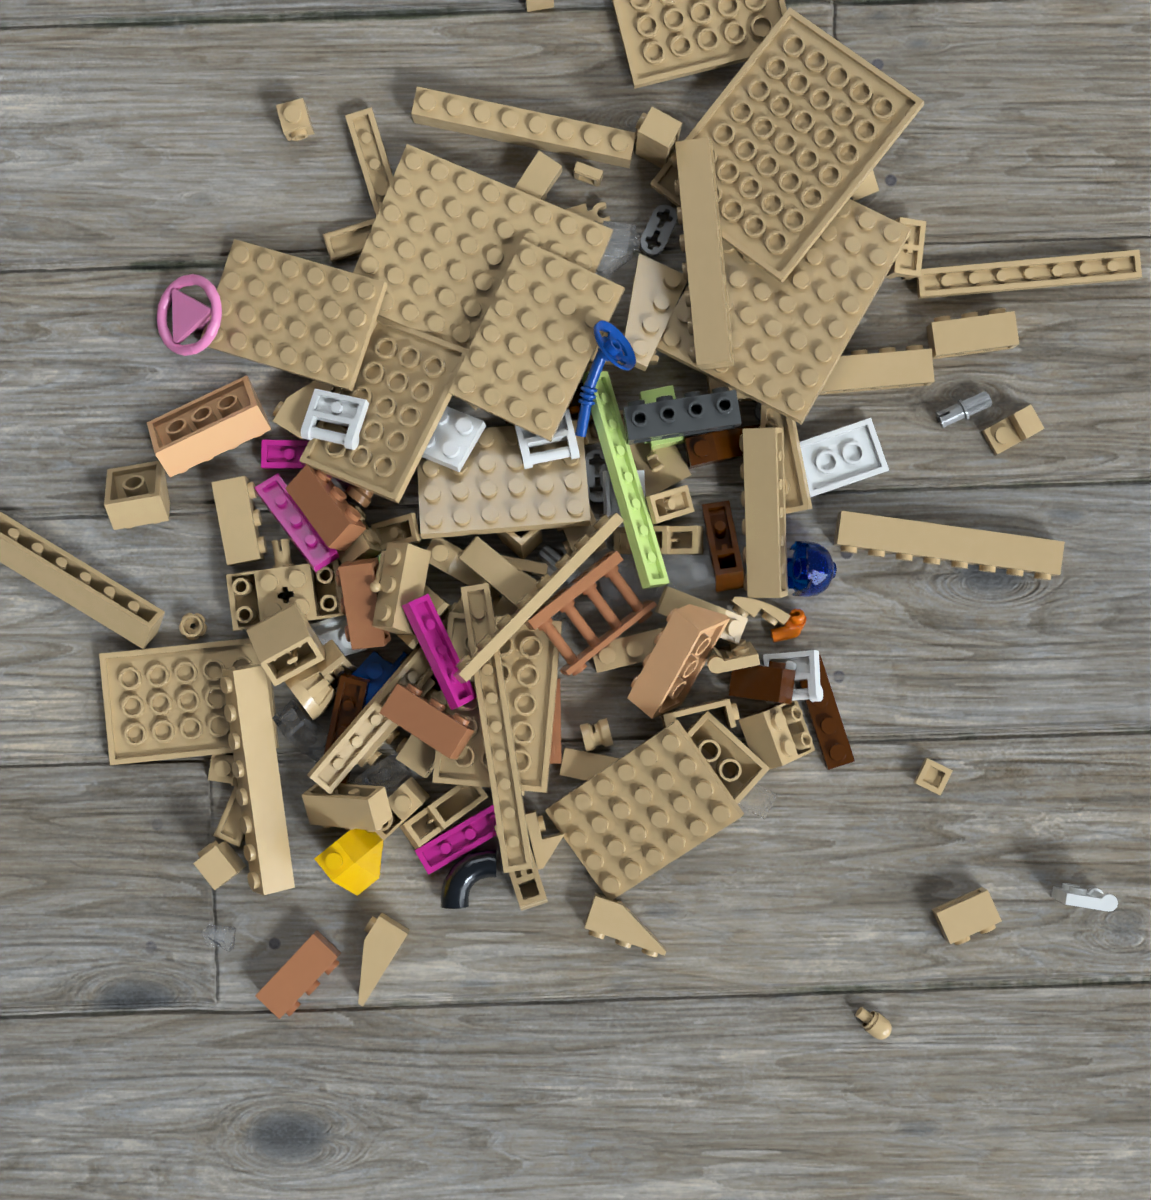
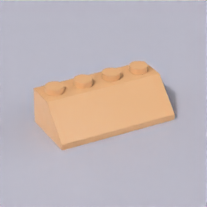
[147,375,271,477]
[627,604,730,719]

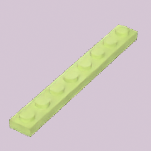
[582,371,670,589]

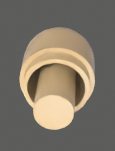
[855,1007,892,1040]

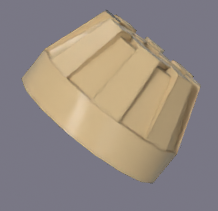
[284,665,337,720]

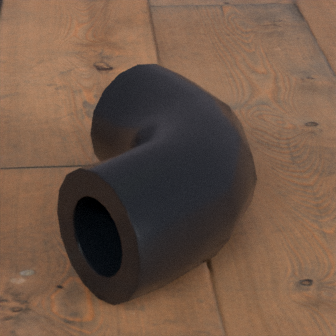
[441,849,497,909]

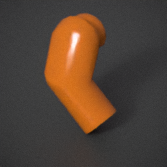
[770,608,806,643]

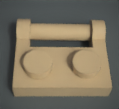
[707,639,760,674]

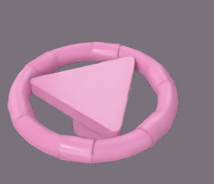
[157,274,222,356]

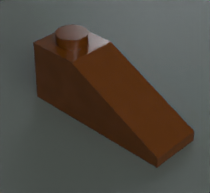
[683,424,760,469]
[702,500,744,592]

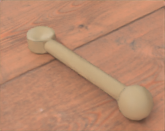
[370,550,386,592]

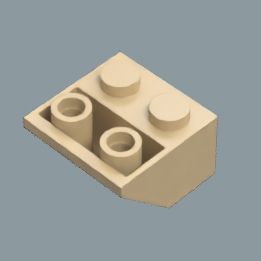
[247,602,325,686]
[739,700,815,770]

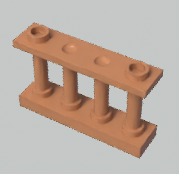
[524,551,657,676]

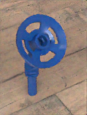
[575,321,636,437]

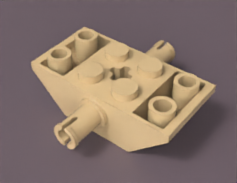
[226,539,346,631]

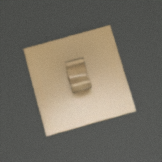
[630,442,691,500]

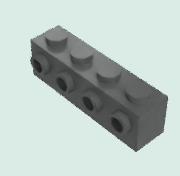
[623,387,742,445]

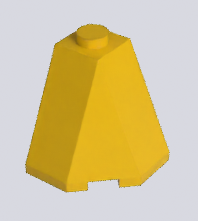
[314,829,384,896]

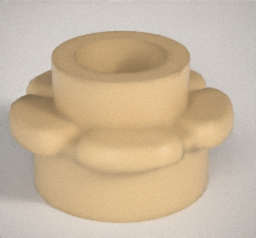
[179,613,207,640]

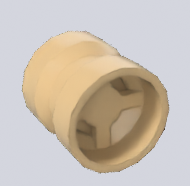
[580,718,614,752]

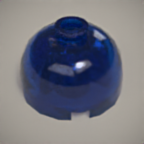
[787,541,837,597]

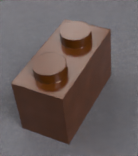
[729,660,796,704]

